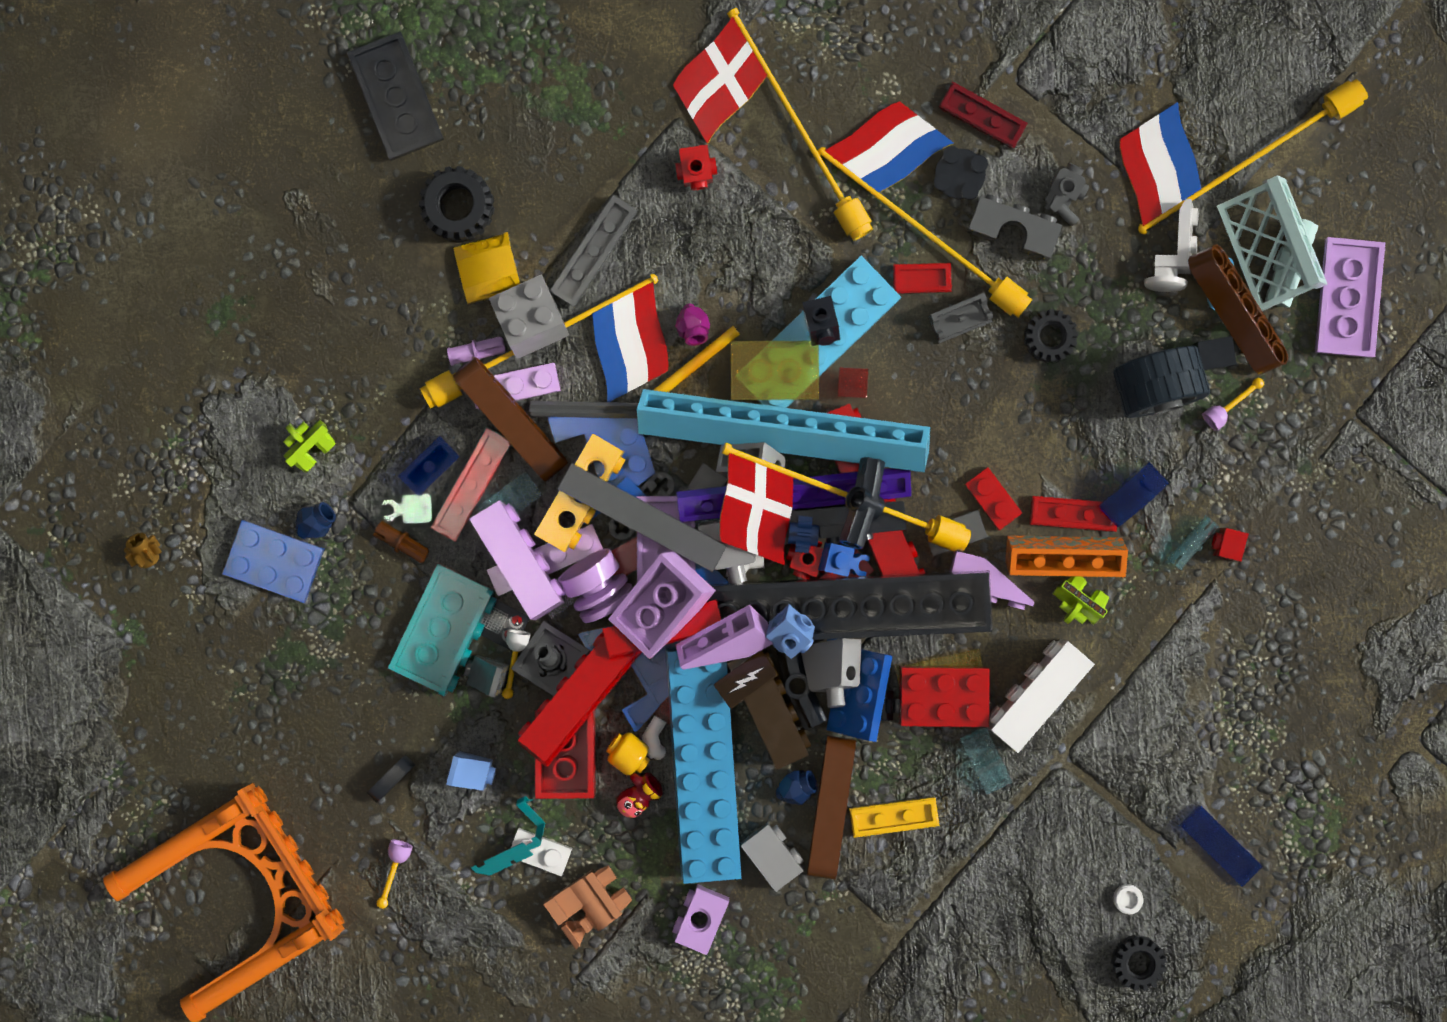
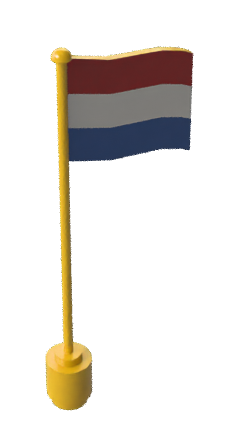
[1120,79,1368,234]
[818,101,1032,318]
[420,274,668,409]

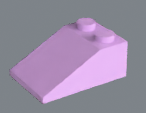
[608,551,716,659]

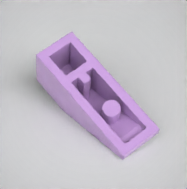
[675,605,773,670]

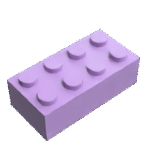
[469,500,565,621]

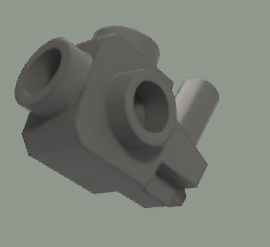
[1045,162,1089,227]

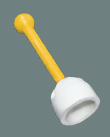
[502,629,530,699]

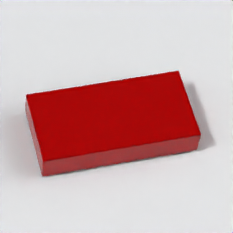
[893,263,952,294]

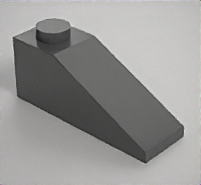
[464,655,510,697]

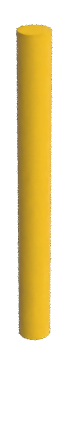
[654,326,740,392]

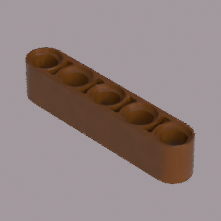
[1188,244,1288,375]
[453,357,568,482]
[807,735,856,880]

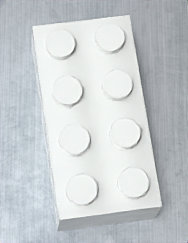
[987,639,1095,753]

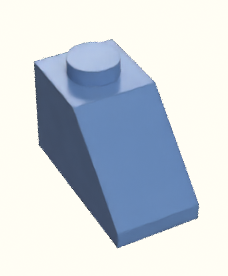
[446,751,496,790]

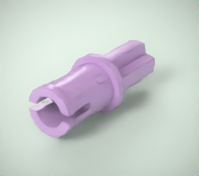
[447,337,506,366]

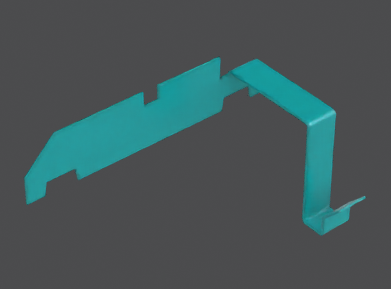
[471,796,545,875]

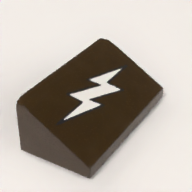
[713,650,779,709]

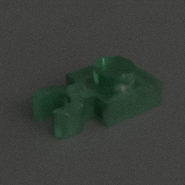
[382,494,433,524]

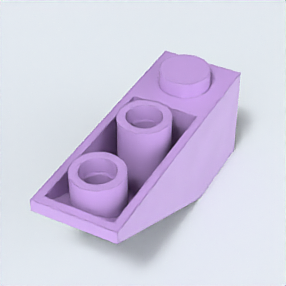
[949,551,1034,610]

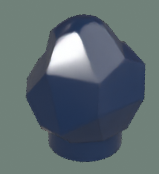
[296,502,336,539]
[776,770,818,805]

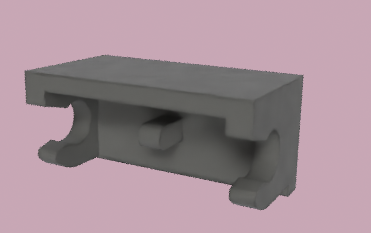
[928,293,993,344]

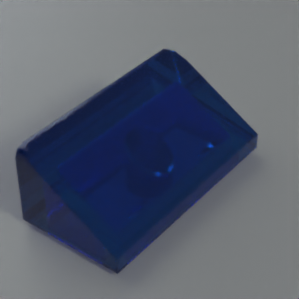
[398,436,460,497]

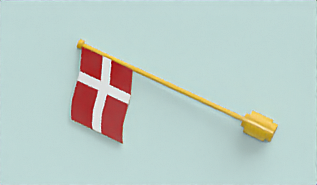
[673,8,873,241]
[719,443,971,565]

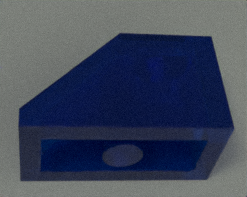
[1099,462,1169,527]

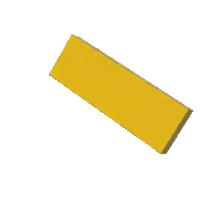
[849,796,939,838]

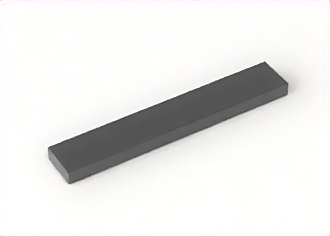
[558,463,727,572]

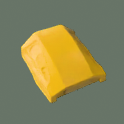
[453,232,521,304]

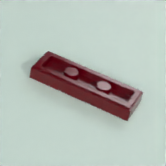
[938,82,1028,149]

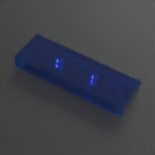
[1180,805,1263,887]

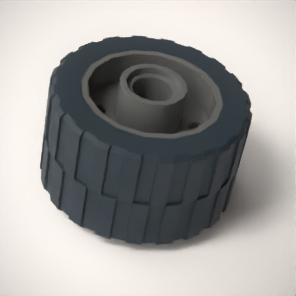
[1113,346,1211,418]

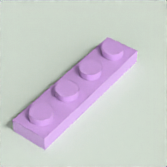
[487,524,603,596]

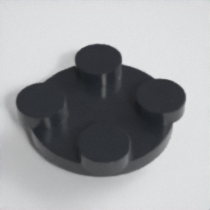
[934,146,988,200]

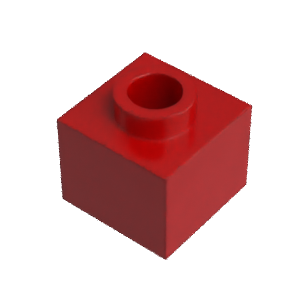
[1211,528,1249,562]

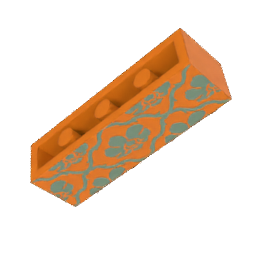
[1005,536,1128,577]

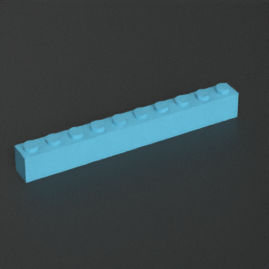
[637,389,930,472]

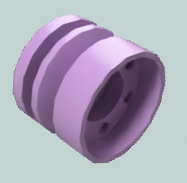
[558,548,633,623]

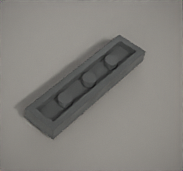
[550,195,638,308]

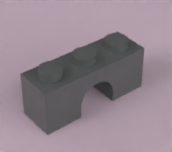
[966,194,1062,261]

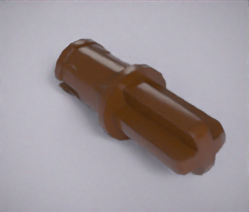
[373,520,429,563]

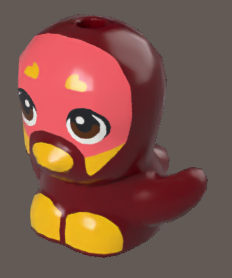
[616,772,663,818]

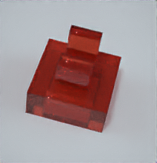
[837,367,868,399]

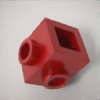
[675,145,718,191]
[786,541,825,580]

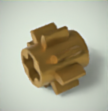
[124,533,162,568]

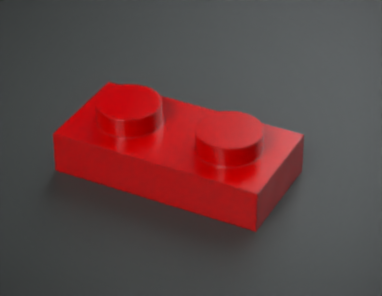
[964,467,1022,530]

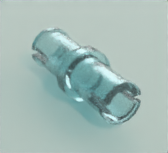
[1167,515,1219,571]

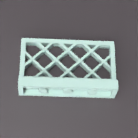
[1217,175,1328,311]

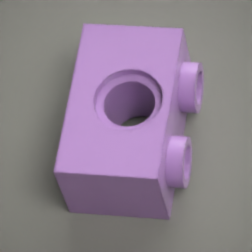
[672,884,729,955]

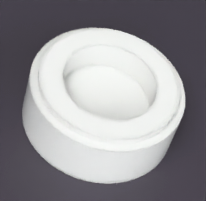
[1113,884,1143,914]

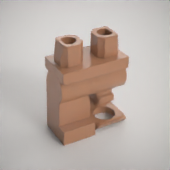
[543,865,632,949]

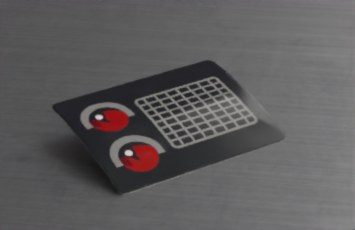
[481,600,530,651]

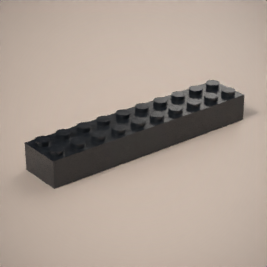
[707,570,993,640]

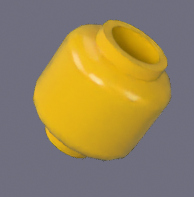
[606,733,650,775]

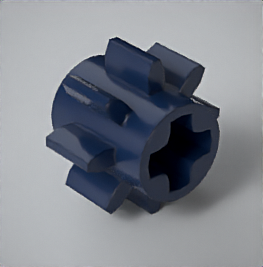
[788,516,820,553]

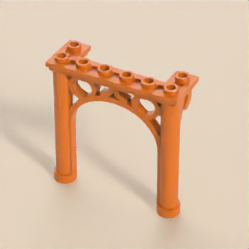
[103,783,344,1022]

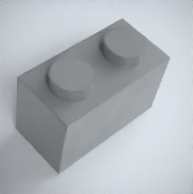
[740,822,804,892]

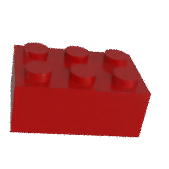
[899,666,990,727]
[535,709,595,799]

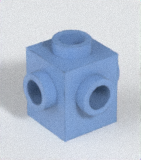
[766,604,815,659]

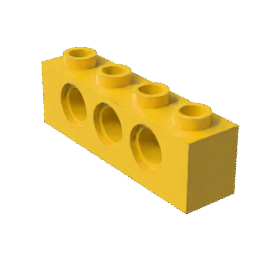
[534,434,626,552]

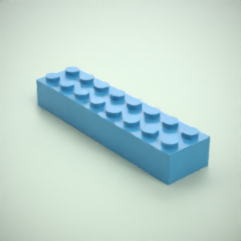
[665,647,741,884]

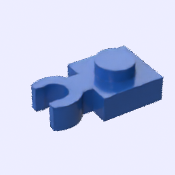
[818,542,870,577]

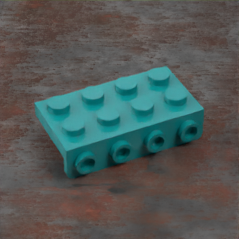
[388,564,497,696]

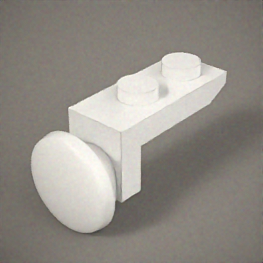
[1144,199,1199,292]

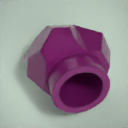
[675,303,710,346]

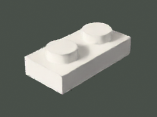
[511,828,572,876]

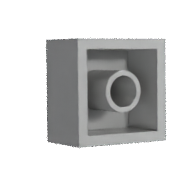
[489,274,569,359]

